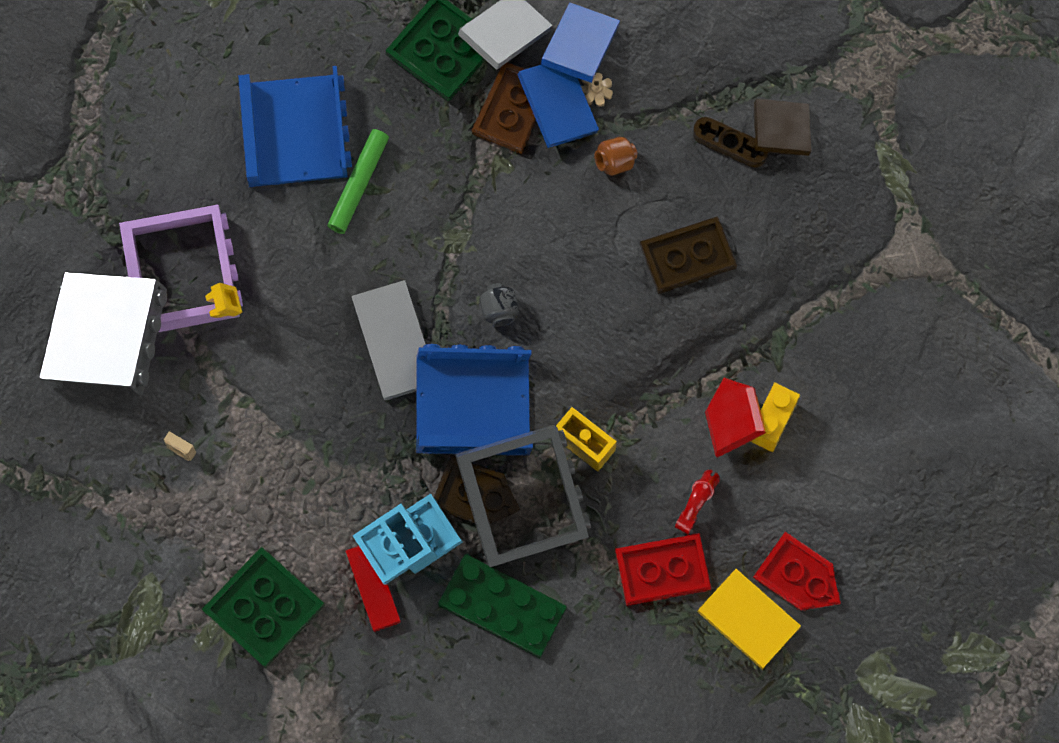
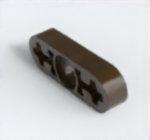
[693,117,768,168]

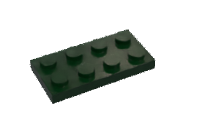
[438,554,567,658]

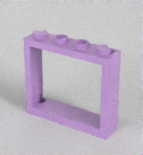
[119,205,243,332]

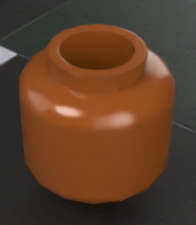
[594,137,637,176]

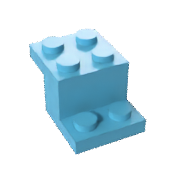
[353,494,463,585]

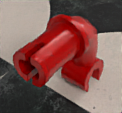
[675,470,720,534]

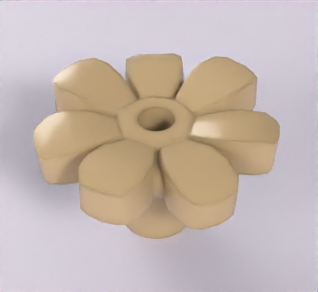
[581,73,613,107]

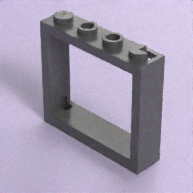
[455,425,591,567]

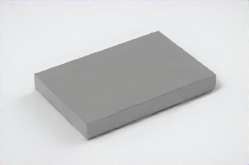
[458,0,553,70]

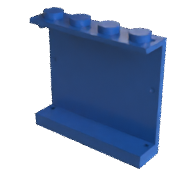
[238,66,352,187]
[416,344,533,456]

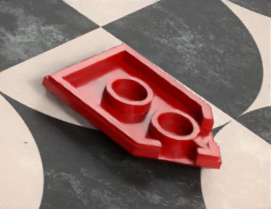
[705,378,766,458]
[753,532,841,611]

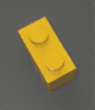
[750,382,800,452]
[556,407,617,471]

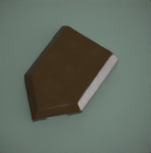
[434,455,520,524]

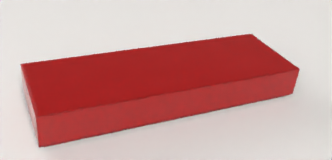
[345,546,401,632]

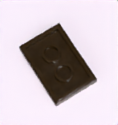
[640,216,737,294]

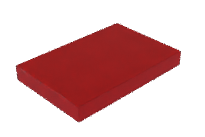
[615,533,711,606]

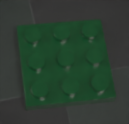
[385,0,485,102]
[202,546,325,669]

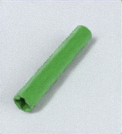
[327,129,389,234]

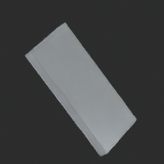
[352,280,426,401]

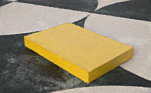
[697,569,801,670]

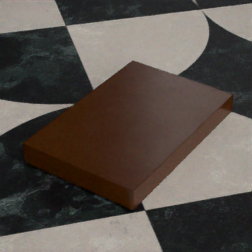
[472,62,537,154]

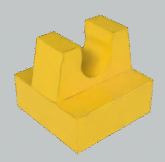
[205,283,242,318]

